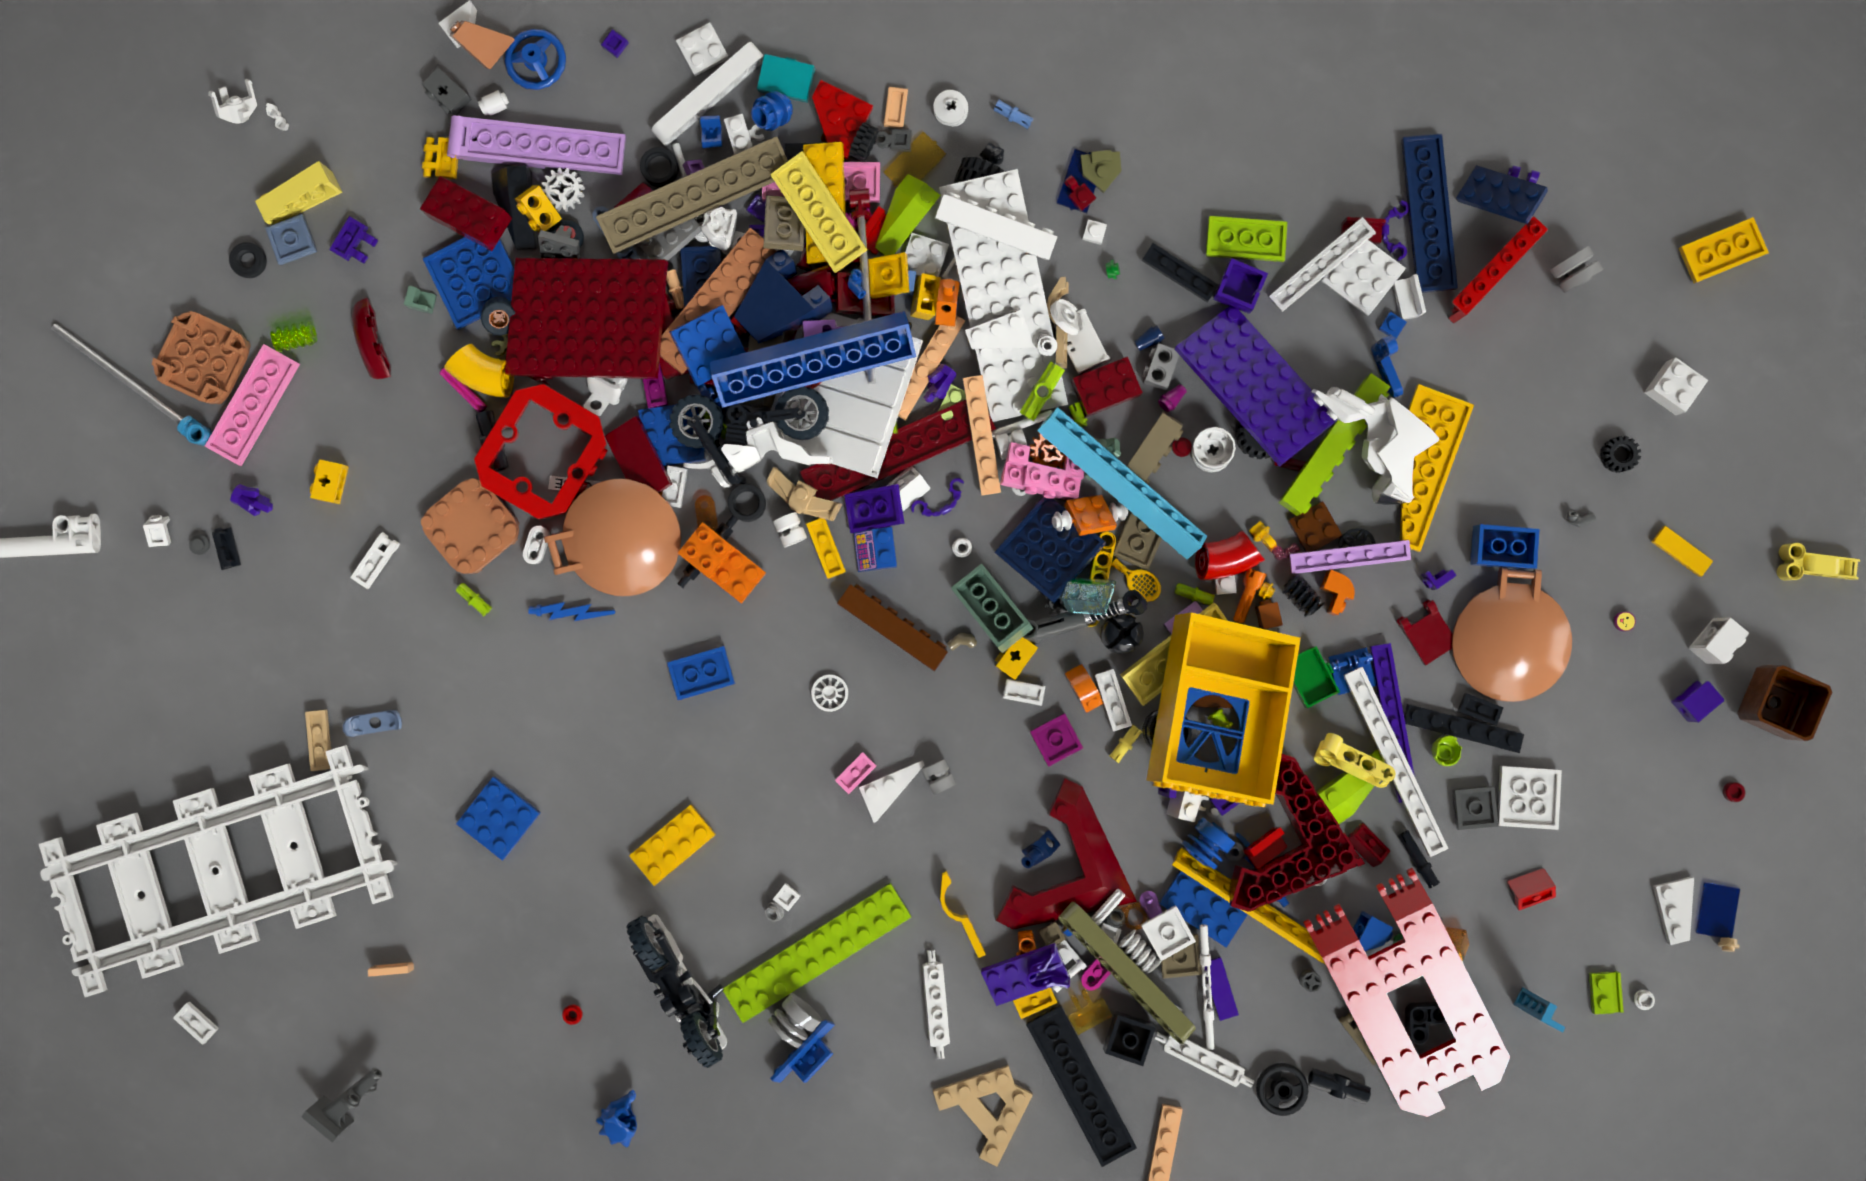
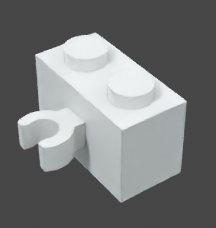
[724,114,765,155]
[1166,791,1209,822]

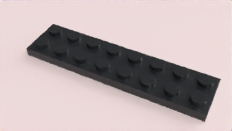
[1026,1005,1137,1167]

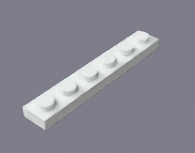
[1269,217,1376,312]

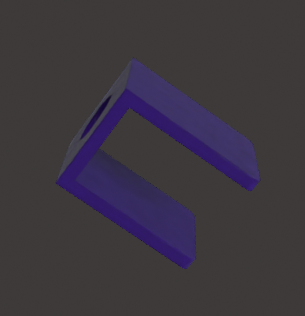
[1671,681,1724,723]

